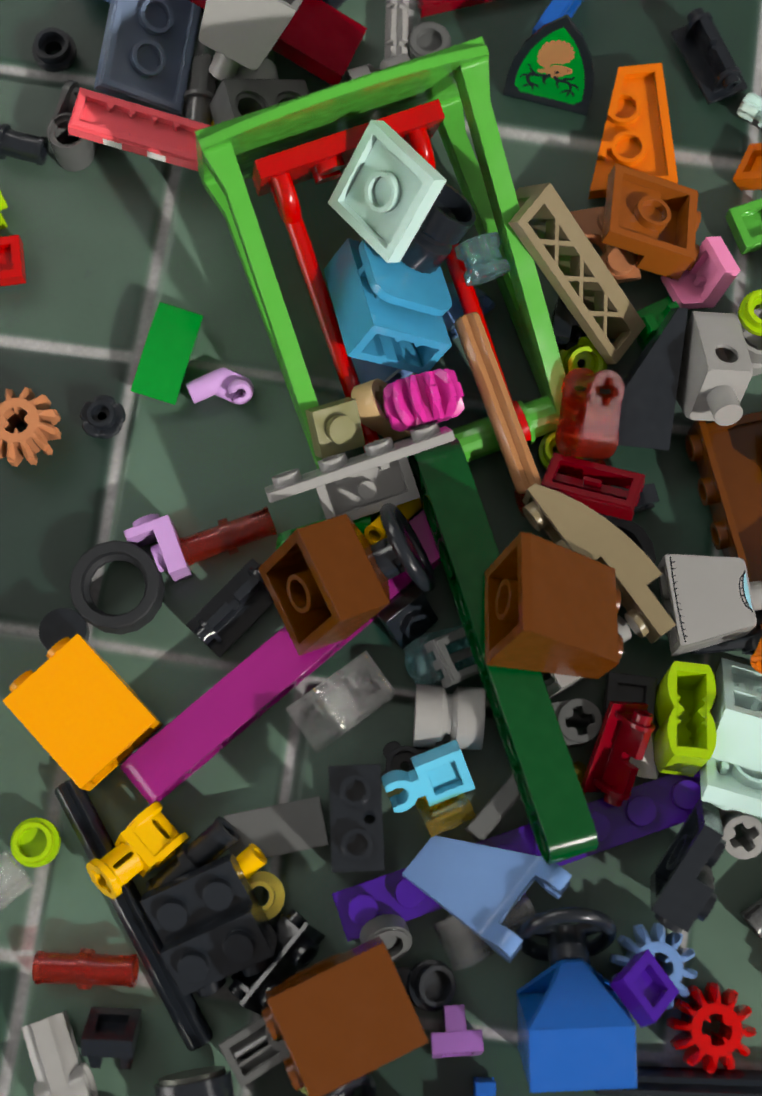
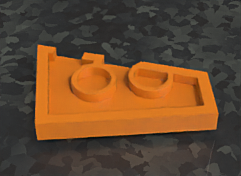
[588,63,678,199]

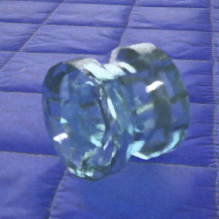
[454,232,511,286]

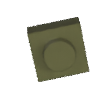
[305,397,365,459]

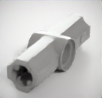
[21,1011,98,1096]

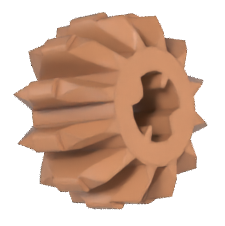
[0,387,61,467]

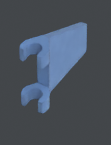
[402,835,572,963]

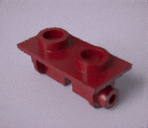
[581,701,655,807]

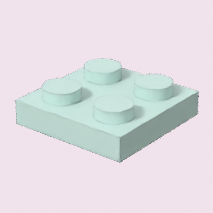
[328,120,447,263]

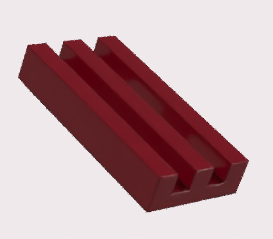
[541,453,645,521]

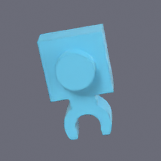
[381,740,475,813]

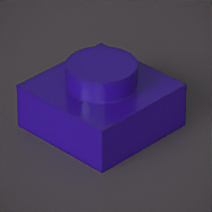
[609,949,679,1028]

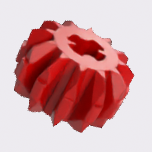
[666,982,756,1073]

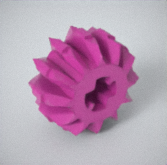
[382,368,465,432]

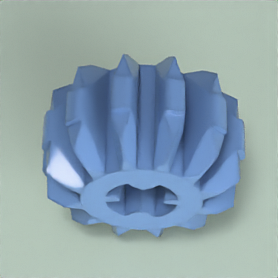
[610,922,697,1010]

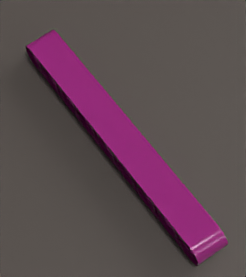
[120,510,441,805]

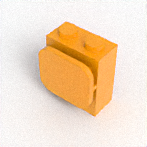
[2,633,163,791]

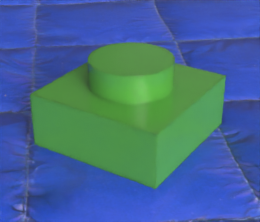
[725,198,762,255]

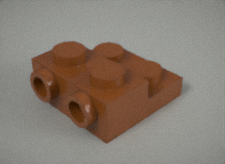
[602,163,701,281]

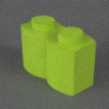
[654,661,717,777]

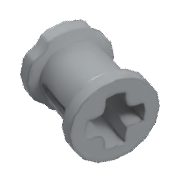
[719,809,762,860]

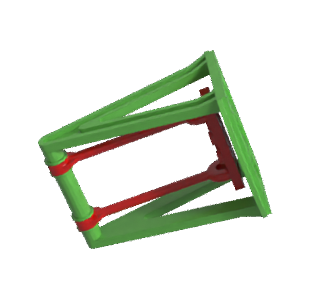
[195,37,577,469]

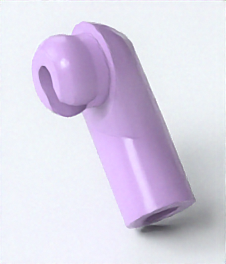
[185,367,254,405]

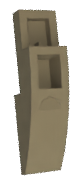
[522,483,676,644]

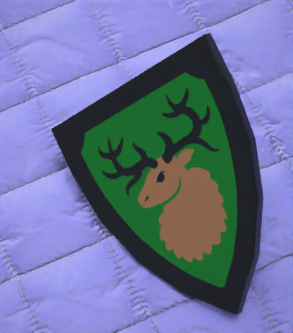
[503,14,595,116]

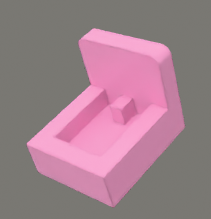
[660,236,741,309]

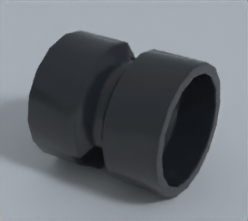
[401,183,476,274]

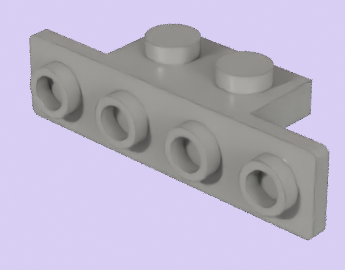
[265,422,456,521]

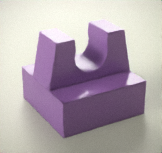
[430,1004,484,1059]

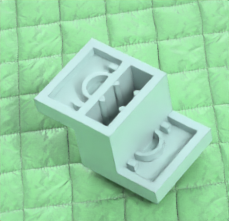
[700,658,762,819]

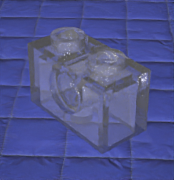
[285,651,395,754]

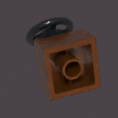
[258,503,436,656]

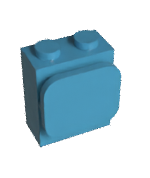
[323,238,452,374]

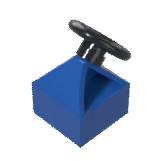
[516,907,637,1093]

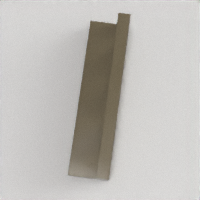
[508,182,646,364]

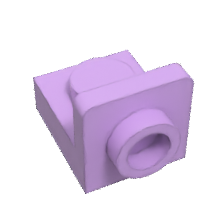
[124,514,193,583]

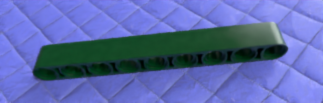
[408,437,598,865]

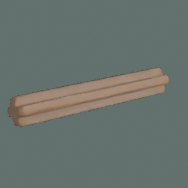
[454,312,542,494]

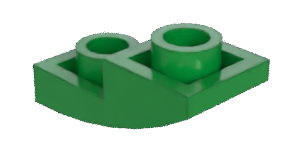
[131,301,204,405]

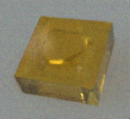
[415,793,476,837]

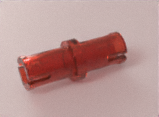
[179,506,277,566]
[32,948,139,990]

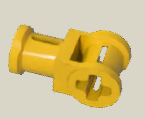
[86,801,191,899]

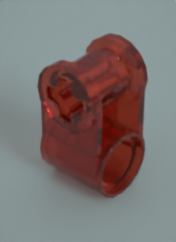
[555,368,624,460]

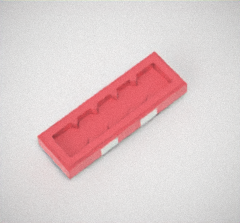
[68,87,211,172]

